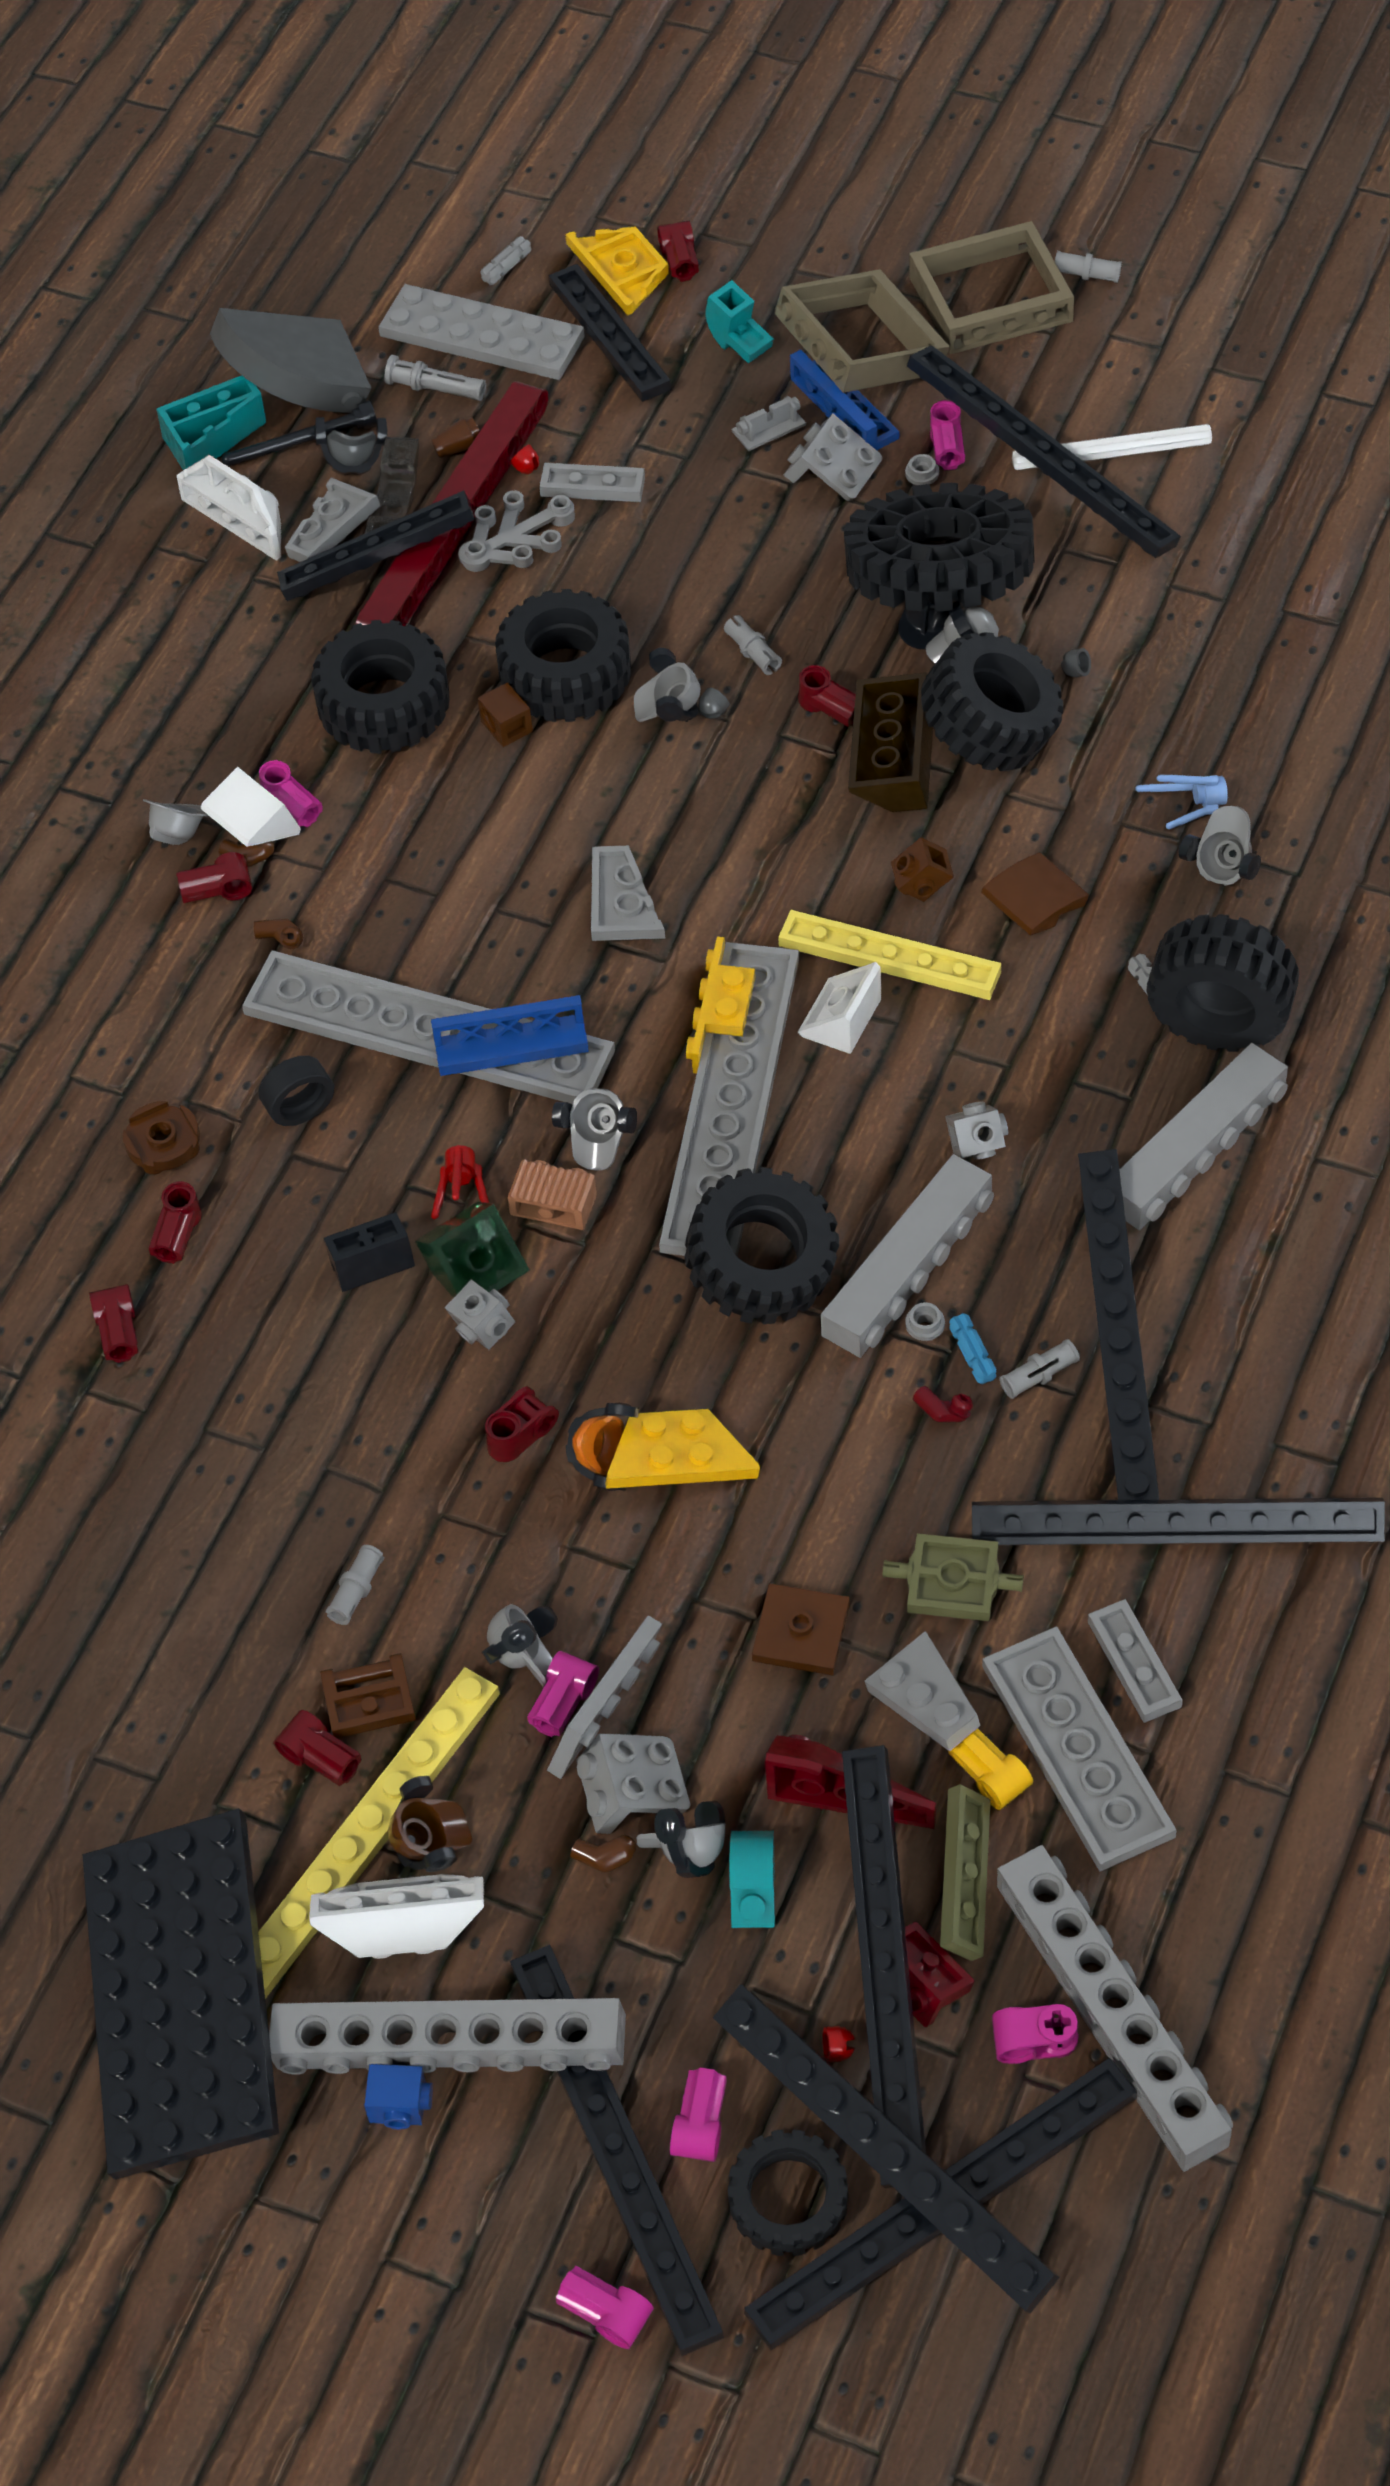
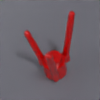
[431,1145,494,1224]

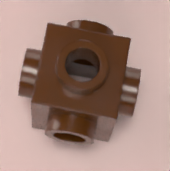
[891,837,954,902]

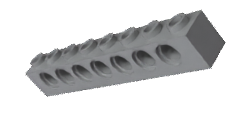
[997,1845,1233,2172]
[269,1998,626,2074]

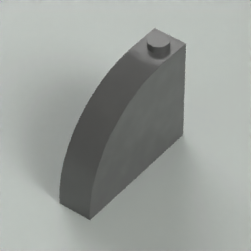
[210,308,371,413]

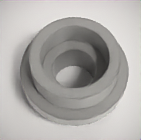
[905,454,939,485]
[905,1303,945,1341]

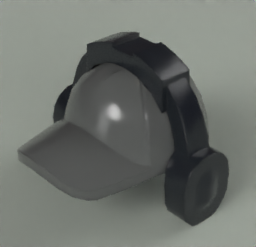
[314,417,388,475]

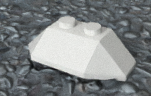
[176,455,281,561]
[309,1874,484,1959]

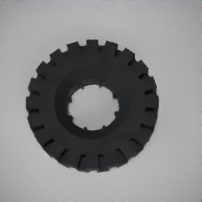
[844,483,1035,612]

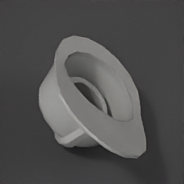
[143,799,209,845]

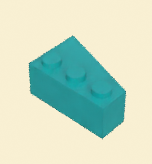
[156,375,266,470]

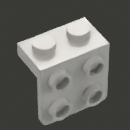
[784,413,882,501]
[576,1733,690,1834]

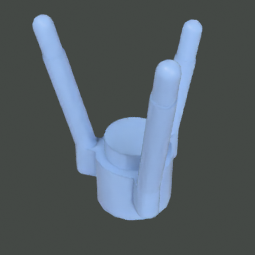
[1135,774,1228,830]

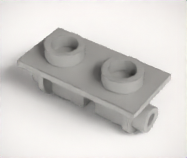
[732,396,806,451]

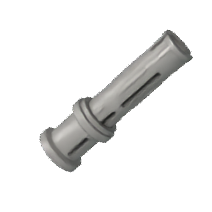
[384,355,486,401]

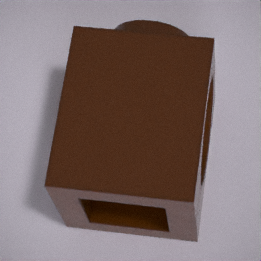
[478,682,533,747]

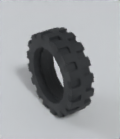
[728,2129,848,2256]

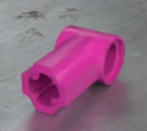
[930,400,965,470]
[259,760,323,828]
[527,1651,599,1737]
[670,2067,727,2162]
[556,2266,654,2349]

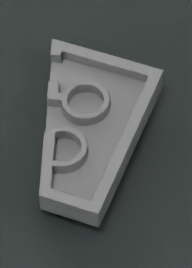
[285,478,381,562]
[591,845,665,941]
[865,1631,981,1751]

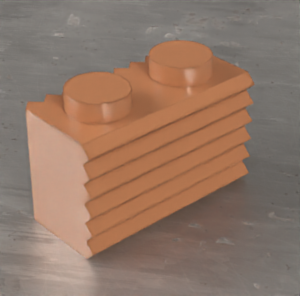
[507,1159,597,1230]

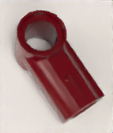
[657,220,699,282]
[798,665,856,727]
[176,852,252,903]
[149,1181,202,1264]
[89,1284,139,1363]
[273,1710,362,1787]

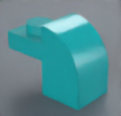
[705,280,774,364]
[730,1831,775,1928]

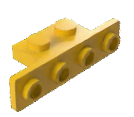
[686,936,755,1074]

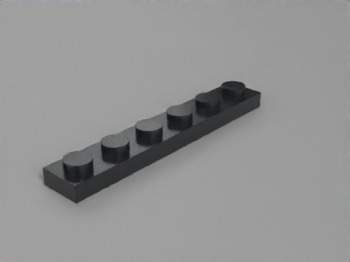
[549,264,671,402]
[277,490,475,601]

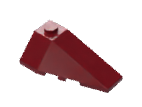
[765,1735,936,1829]

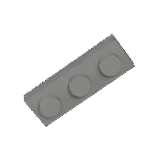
[540,463,645,502]
[1088,1599,1182,1723]

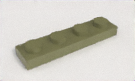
[940,1784,990,1961]

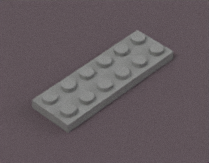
[379,284,585,380]
[982,1626,1177,1872]

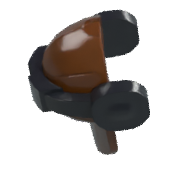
[388,1776,473,1872]

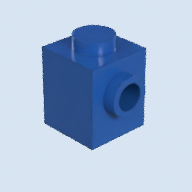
[364,2064,433,2129]

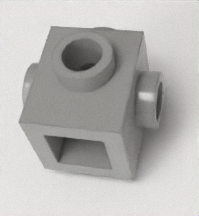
[945,1101,1008,1159]
[445,1280,515,1350]

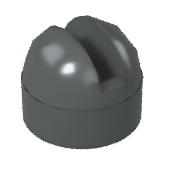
[1061,648,1091,677]
[699,687,730,719]

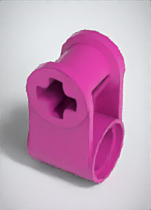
[992,2004,1078,2064]

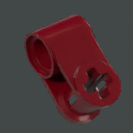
[485,1386,559,1462]

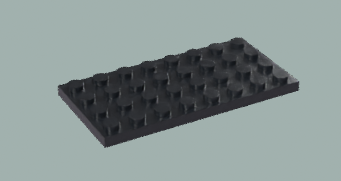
[82,1808,279,2180]

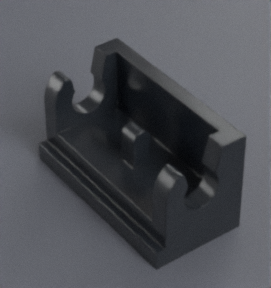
[323,1212,415,1292]

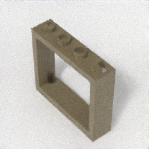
[909,221,1074,354]
[775,269,950,393]

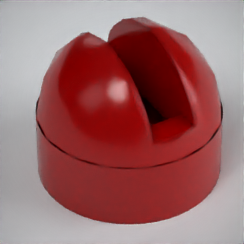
[510,444,540,475]
[822,2026,855,2063]

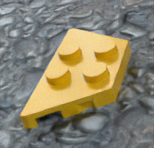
[565,227,669,316]
[605,1409,760,1489]

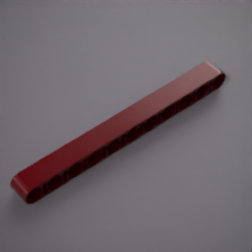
[355,381,548,626]

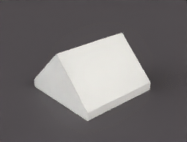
[201,767,301,847]
[798,962,881,1054]

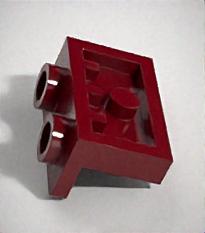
[905,1921,975,2027]

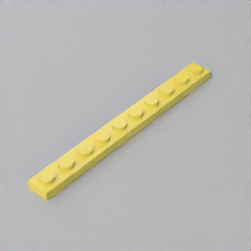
[258,1667,500,1999]

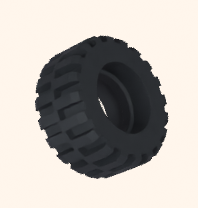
[495,589,631,722]
[312,620,450,754]
[921,632,1063,771]
[1146,914,1299,1052]
[684,1167,839,1324]

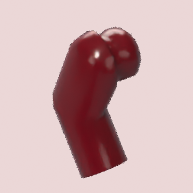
[913,1386,973,1422]

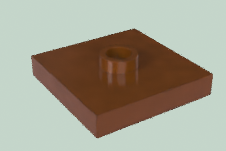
[752,1583,850,1675]

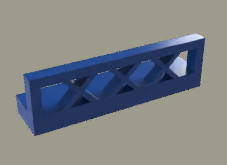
[790,350,899,450]
[431,995,589,1076]

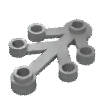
[459,490,575,572]

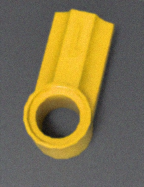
[948,1728,1033,1810]

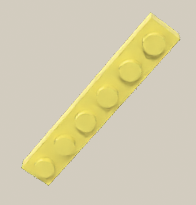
[778,910,1001,1000]

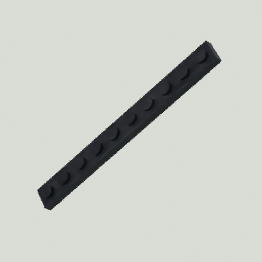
[907,345,1181,558]
[1078,1149,1160,1500]
[972,1498,1385,1545]
[842,1745,926,2188]
[510,1945,724,2356]
[713,1984,1060,2313]
[744,2057,1137,2351]

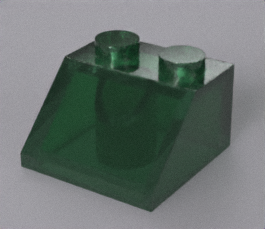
[415,1202,530,1298]

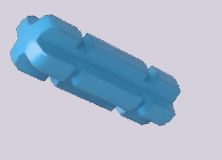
[949,1313,997,1384]

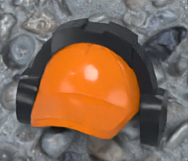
[566,1402,639,1491]

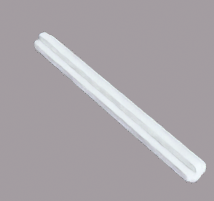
[1012,424,1212,470]

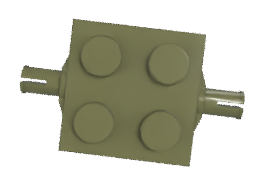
[882,1533,1024,1621]

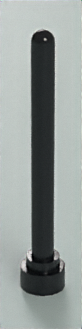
[222,400,377,467]

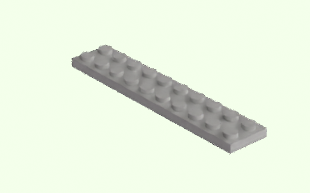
[659,942,799,1257]
[242,950,615,1104]

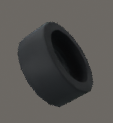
[259,1055,334,1126]

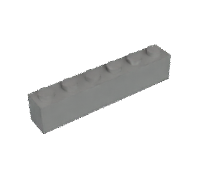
[1119,1043,1288,1231]
[821,1154,994,1358]

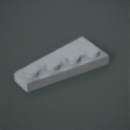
[547,1615,662,1779]

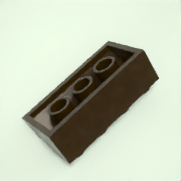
[848,672,933,812]

